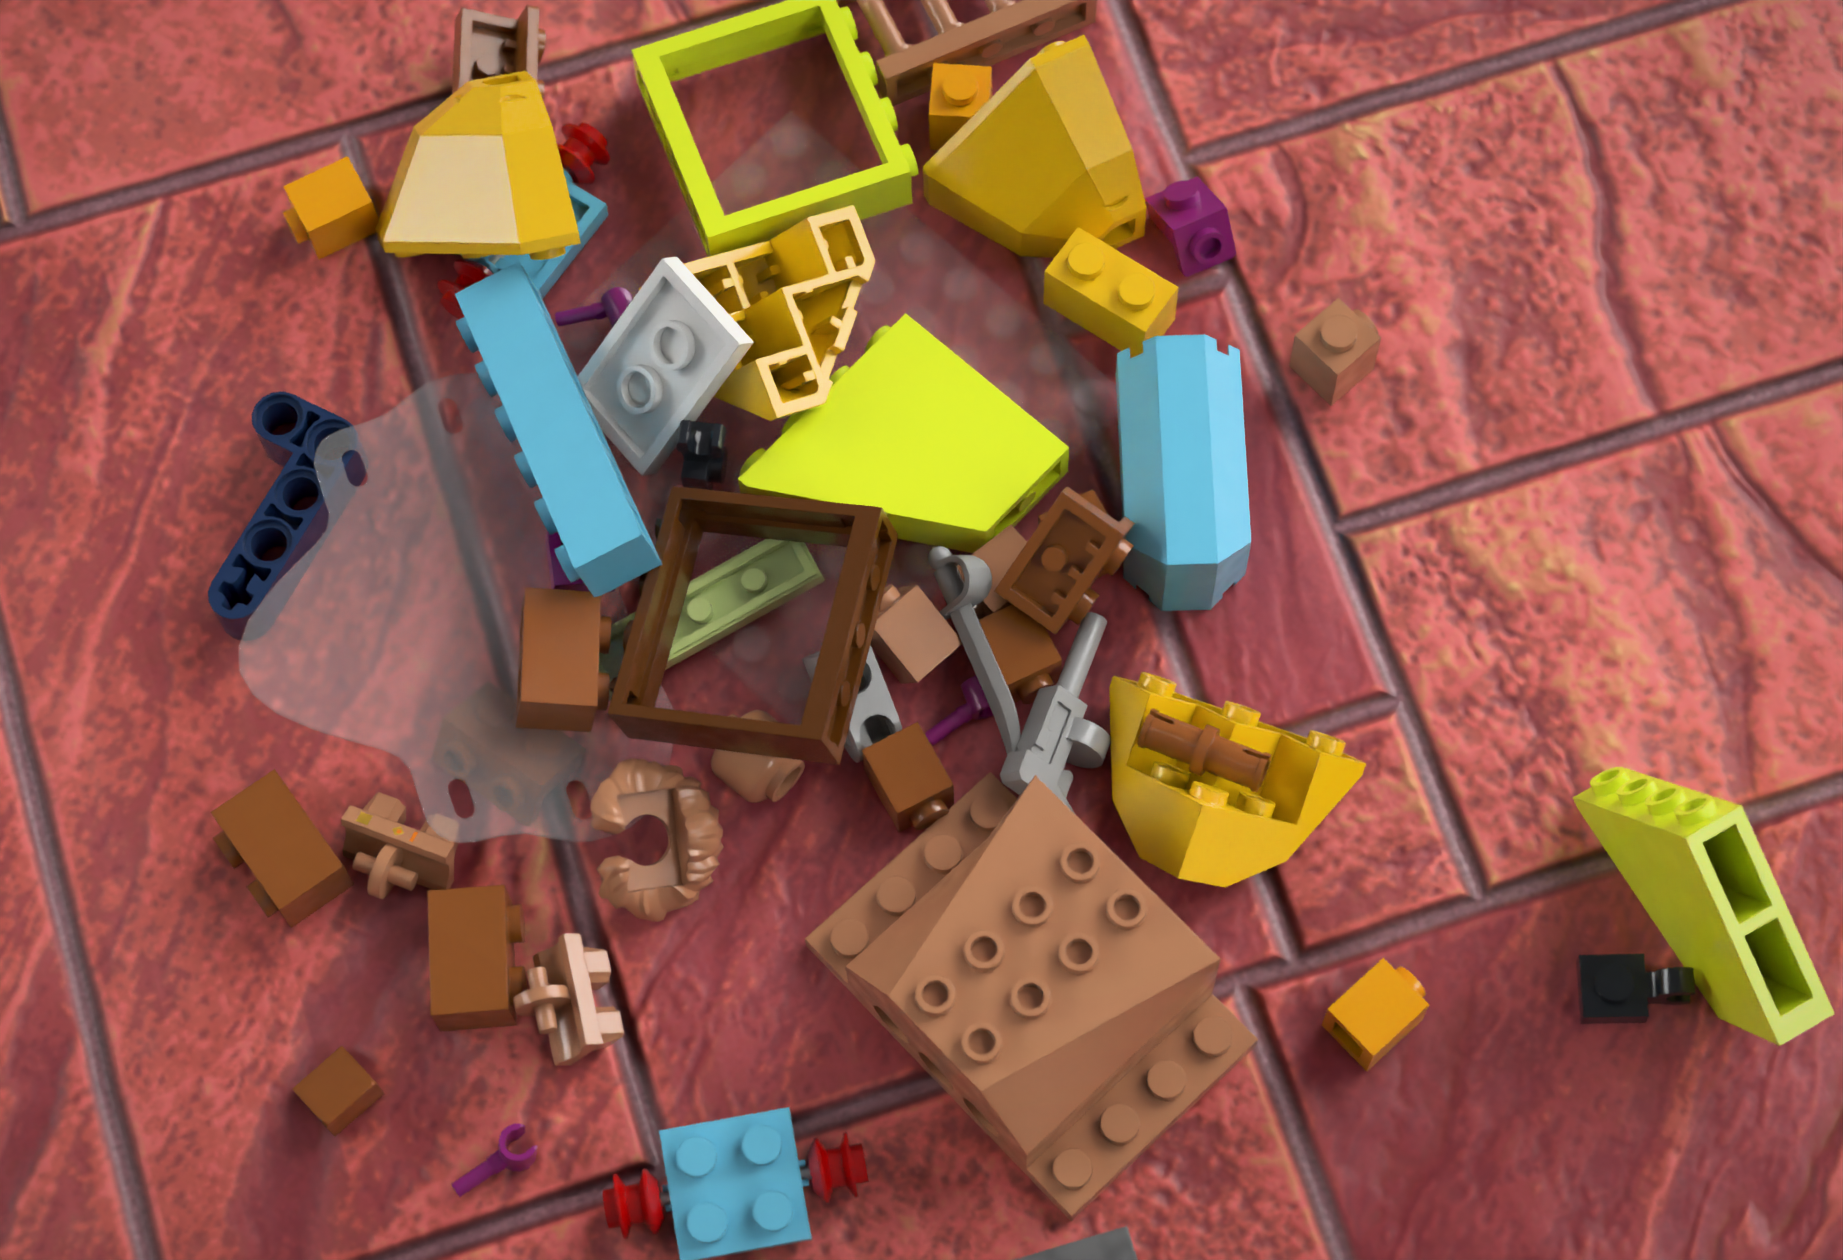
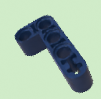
[208,392,368,641]

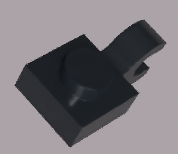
[676,420,727,490]
[1576,954,1695,1024]

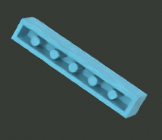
[455,261,662,597]

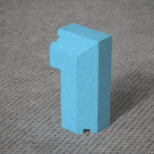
[1116,334,1251,611]

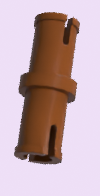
[1137,708,1272,793]

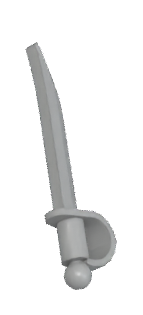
[928,546,1021,754]

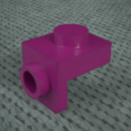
[1145,176,1236,277]

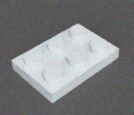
[578,257,754,476]

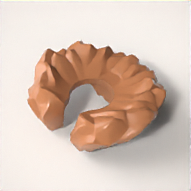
[590,758,724,922]

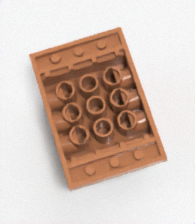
[805,772,1258,1221]

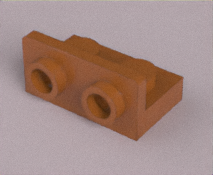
[994,487,1135,635]

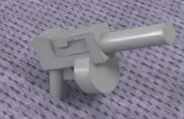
[1000,612,1111,815]

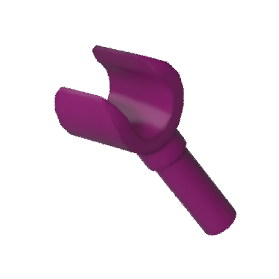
[555,287,633,328]
[925,675,994,746]
[451,1123,537,1197]

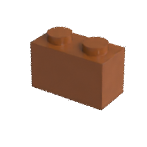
[515,587,611,733]
[210,769,355,928]
[427,885,527,1032]

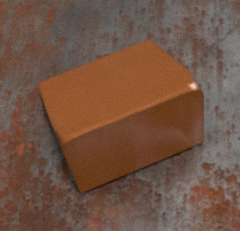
[292,1046,384,1137]

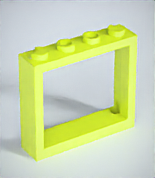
[632,0,919,257]

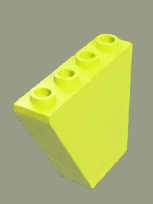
[738,313,1069,553]
[1573,767,1835,1046]

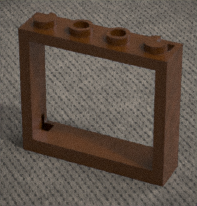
[607,486,898,765]

